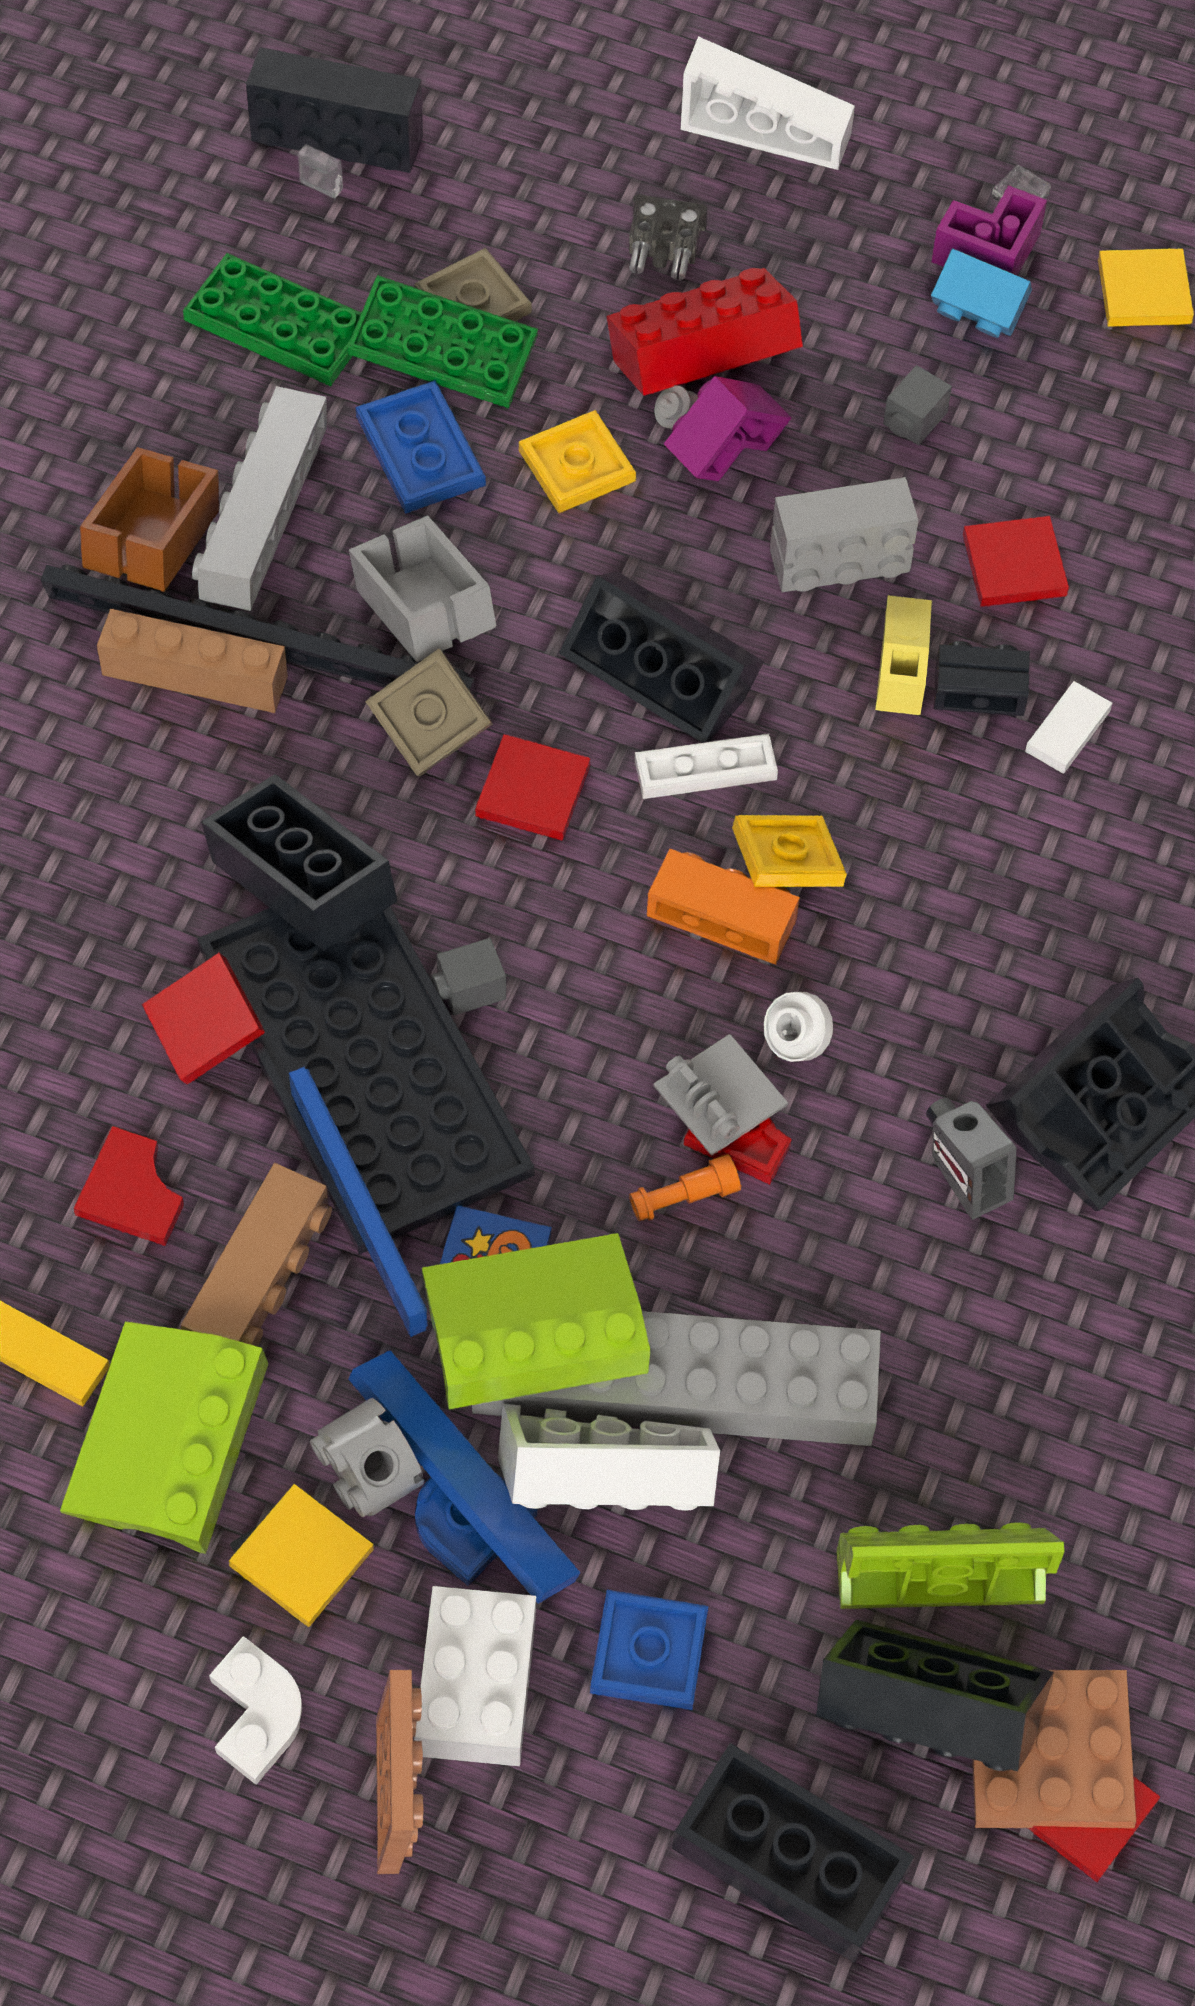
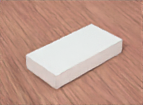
[1025,681,1112,774]

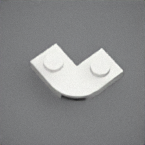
[209,1636,302,1785]

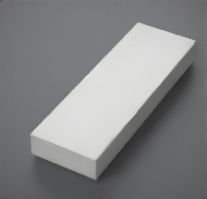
[635,734,778,799]

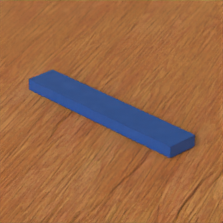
[289,1067,428,1337]
[348,1350,580,1604]

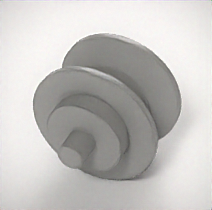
[654,385,698,430]

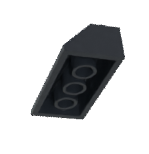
[559,572,764,743]
[816,1620,1054,1772]

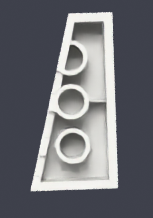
[681,36,855,170]
[498,1403,720,1510]

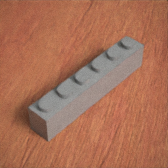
[192,386,327,611]

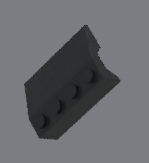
[986,978,1195,1211]

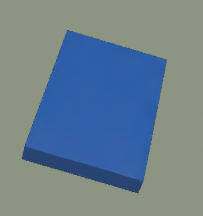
[355,380,486,514]

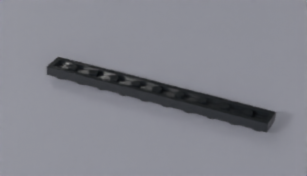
[41,565,477,698]

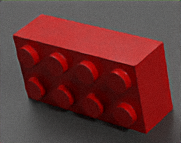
[606,268,803,396]

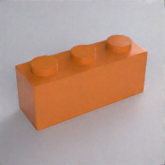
[647,849,800,965]

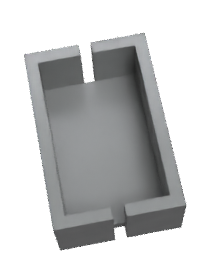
[770,477,918,592]
[349,515,496,662]

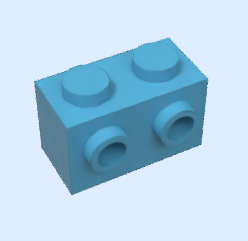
[931,249,1032,338]

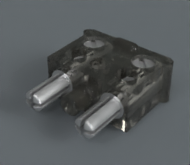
[629,194,707,280]

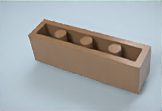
[97,609,288,713]
[181,1163,332,1347]

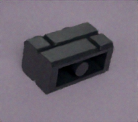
[934,641,1030,716]

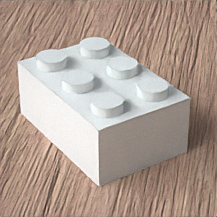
[414,1586,536,1766]

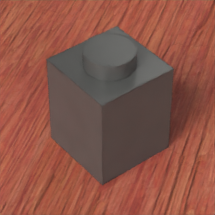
[883,365,952,446]
[431,938,506,1016]

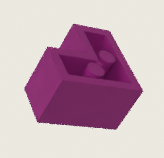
[931,185,1047,276]
[664,376,792,481]

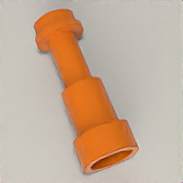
[629,1154,741,1221]

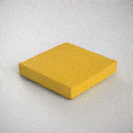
[1098,248,1194,327]
[519,410,636,514]
[732,815,847,887]
[229,1484,374,1627]

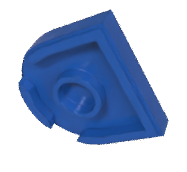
[415,1474,538,1586]

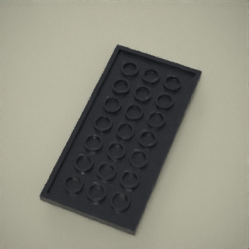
[197,907,535,1255]

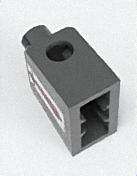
[926,1098,1017,1220]

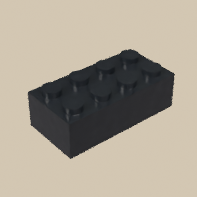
[246,47,423,173]
[201,774,398,951]
[672,1743,915,1963]

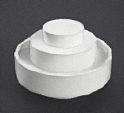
[764,992,833,1062]

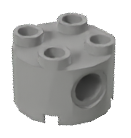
[310,1398,424,1517]

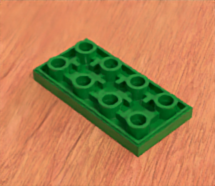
[183,253,361,387]
[347,275,538,409]

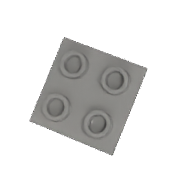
[653,1034,788,1156]

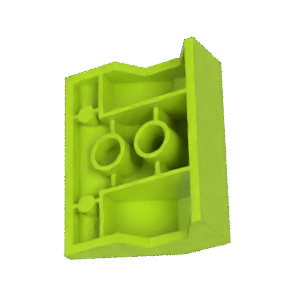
[422,1233,650,1409]
[60,1321,269,1554]
[837,1523,1065,1609]

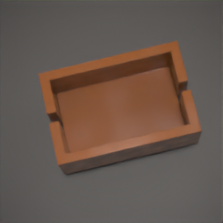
[80,447,219,591]

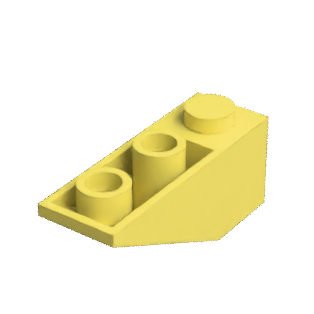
[875,595,932,715]

